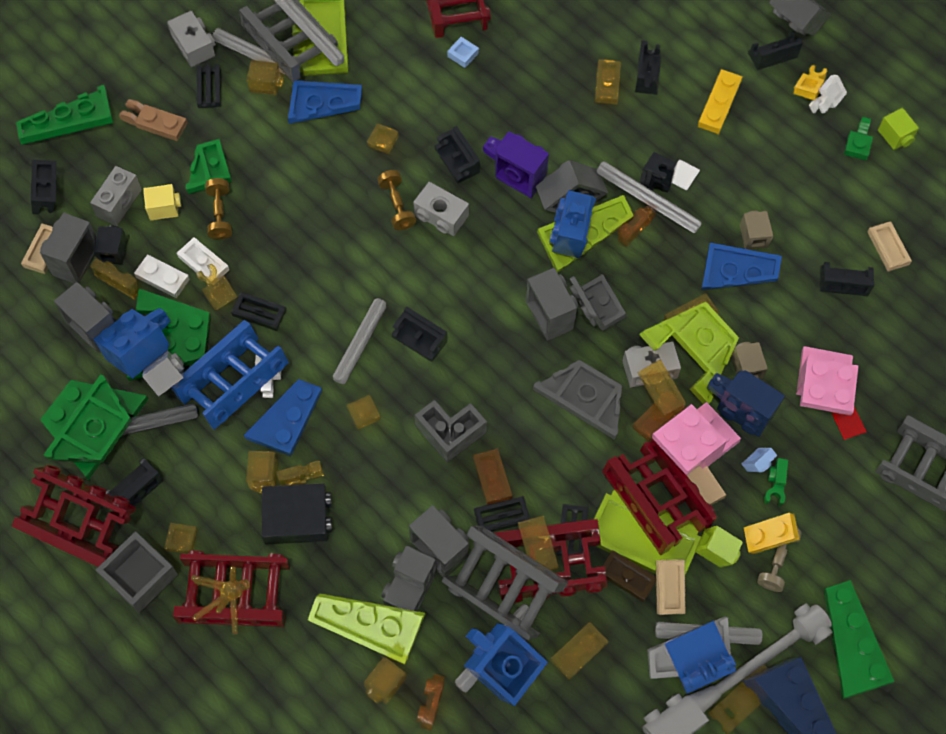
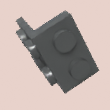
[569,274,627,331]

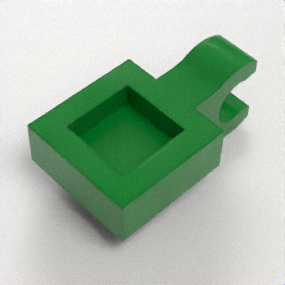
[844,117,873,161]
[764,458,788,507]

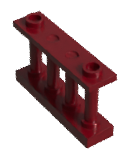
[426,0,491,38]
[173,550,290,627]

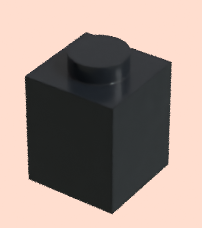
[93,225,128,265]

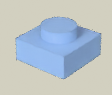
[447,37,479,68]
[742,448,777,473]

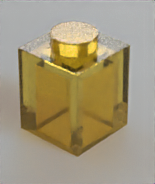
[247,60,283,95]
[246,451,278,493]
[364,657,407,705]

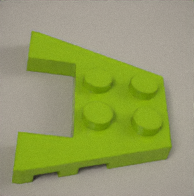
[639,302,739,404]

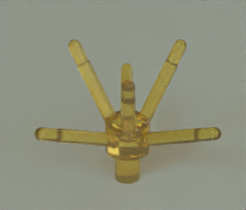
[191,566,250,634]

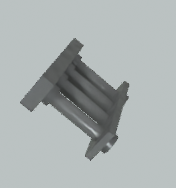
[239,0,338,82]
[875,415,946,512]
[442,526,568,641]

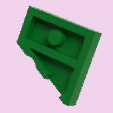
[185,139,232,194]

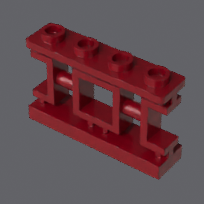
[602,438,717,555]
[11,464,136,567]
[494,519,607,603]

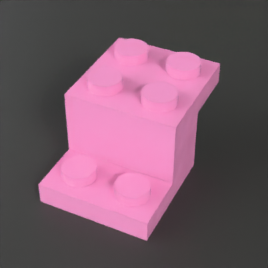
[796,346,858,416]
[652,402,741,475]

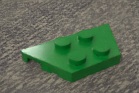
[44,374,132,463]

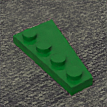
[16,85,113,145]
[824,580,894,700]

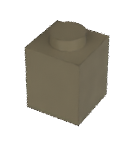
[740,210,773,250]
[731,342,768,379]

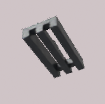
[197,64,221,108]
[231,292,287,331]
[474,496,530,532]
[557,504,589,556]

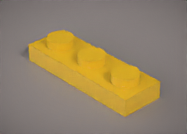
[697,69,742,134]

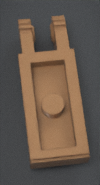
[119,99,188,141]

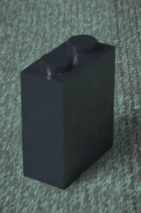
[262,483,332,545]

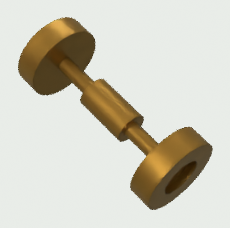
[377,170,416,231]
[205,178,232,240]

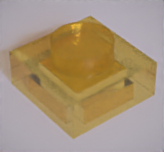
[367,123,398,154]
[347,395,381,429]
[164,523,198,554]

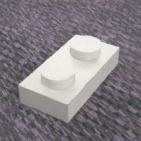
[177,238,229,286]
[134,255,190,298]

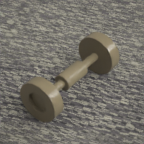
[757,528,802,592]

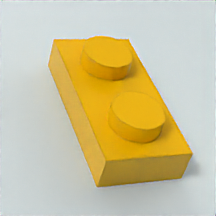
[744,513,800,554]

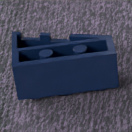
[742,657,837,734]

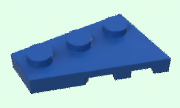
[288,81,362,124]
[701,243,782,290]
[244,379,322,457]

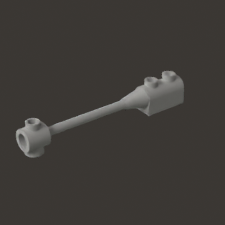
[642,603,833,734]

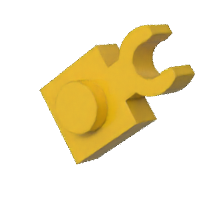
[794,65,827,100]

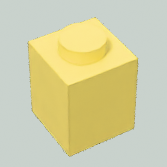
[143,184,182,221]

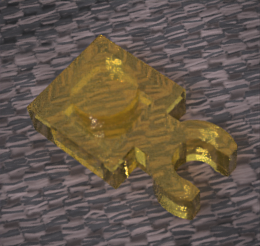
[196,264,237,310]
[276,461,323,486]

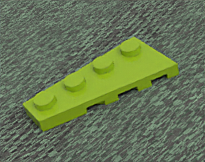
[537,195,634,273]
[308,593,426,664]

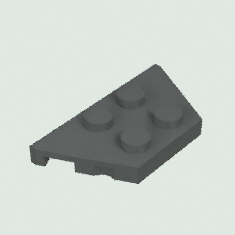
[533,360,622,440]

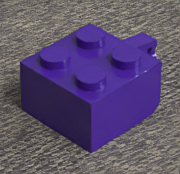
[483,131,549,199]

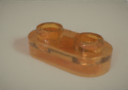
[617,206,656,246]
[417,674,445,731]

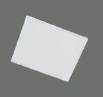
[672,160,700,190]

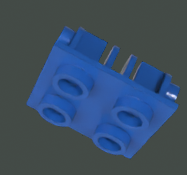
[664,620,736,694]

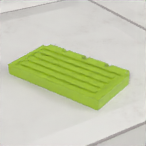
[292,0,348,76]
[594,490,701,574]

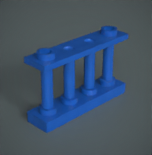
[171,320,289,430]

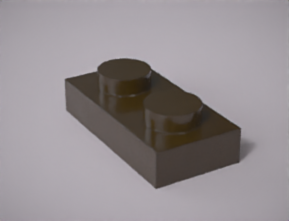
[602,550,656,602]

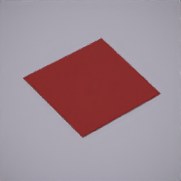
[831,406,867,440]

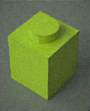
[878,108,919,150]
[695,526,743,568]

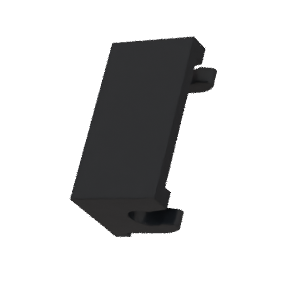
[748,31,803,71]
[635,40,661,95]
[435,126,480,184]
[640,152,677,195]
[31,160,57,214]
[820,262,875,296]
[392,307,447,362]
[106,458,163,506]

